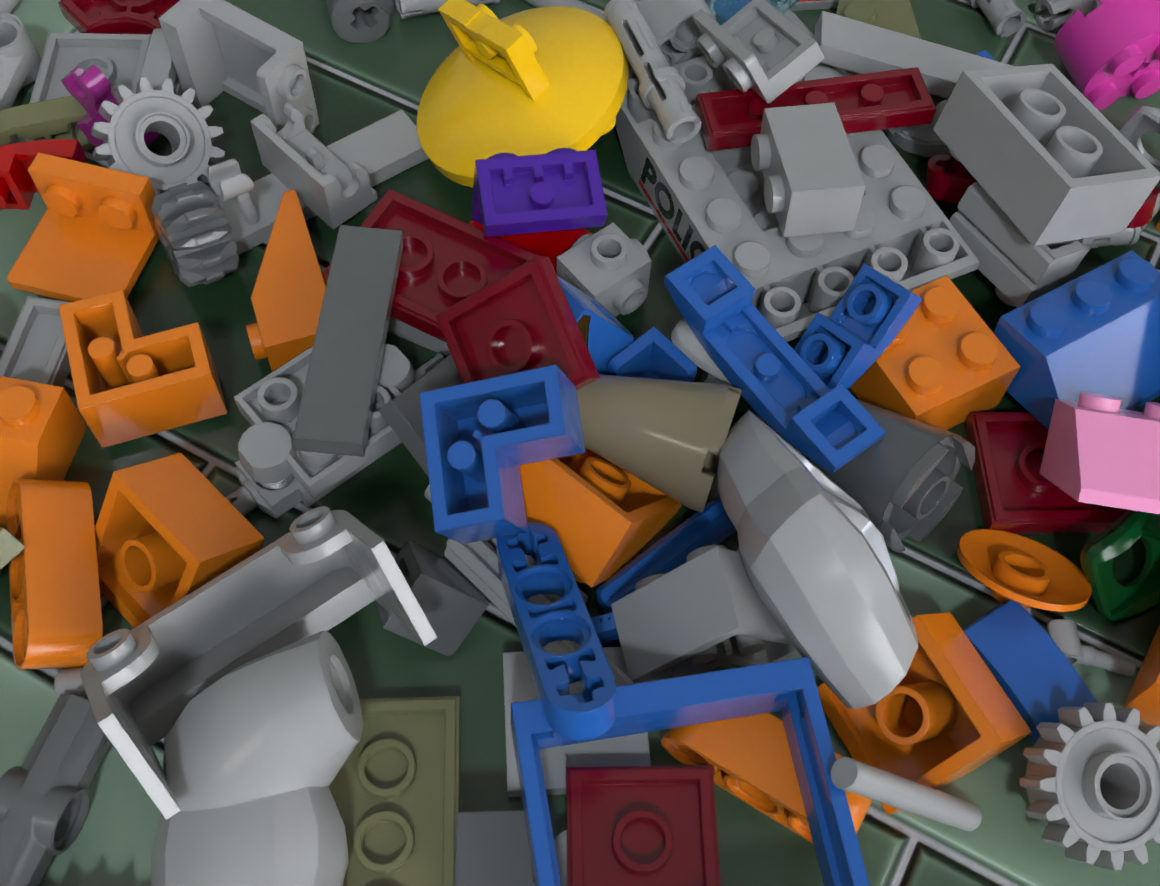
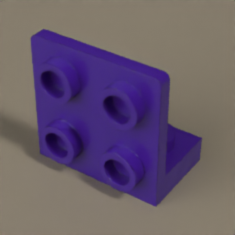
[471,148,608,237]

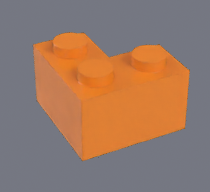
[58,289,228,448]

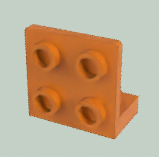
[7,152,160,302]

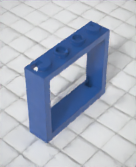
[510,657,870,886]

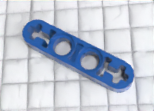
[497,522,616,740]

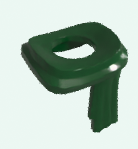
[1080,510,1160,621]

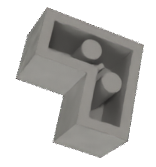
[611,545,799,683]

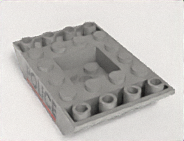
[615,24,980,342]

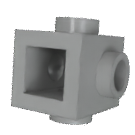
[556,222,652,317]

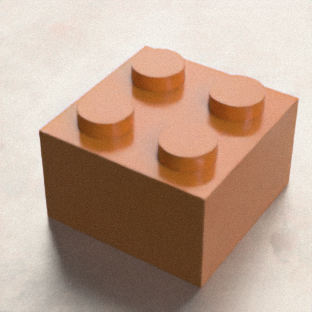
[850,275,1021,430]

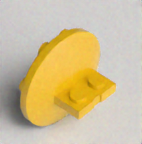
[416,0,629,188]

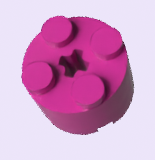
[1054,0,1160,111]

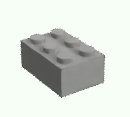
[933,64,1160,246]

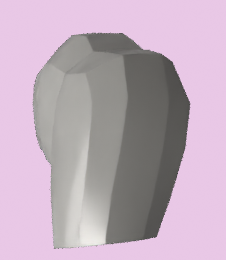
[717,410,919,709]
[151,630,364,886]

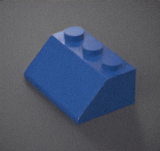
[994,250,1160,430]

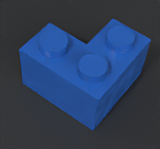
[419,365,586,544]

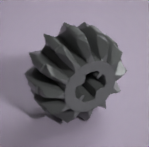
[151,181,239,287]

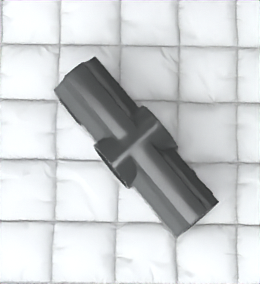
[0,694,111,886]

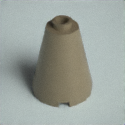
[577,374,742,513]

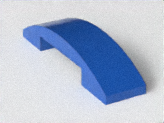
[664,245,886,473]

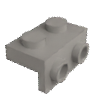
[692,0,825,104]

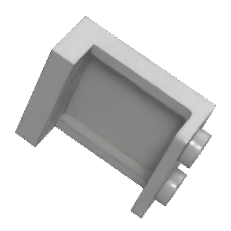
[158,0,320,134]

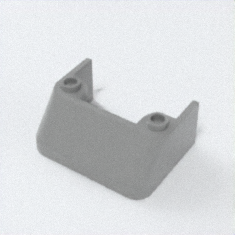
[80,506,437,820]

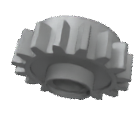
[91,77,225,195]
[1020,702,1160,870]

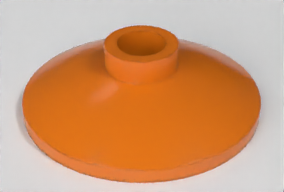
[957,529,1092,612]

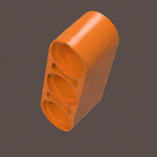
[6,478,103,670]
[661,713,873,844]

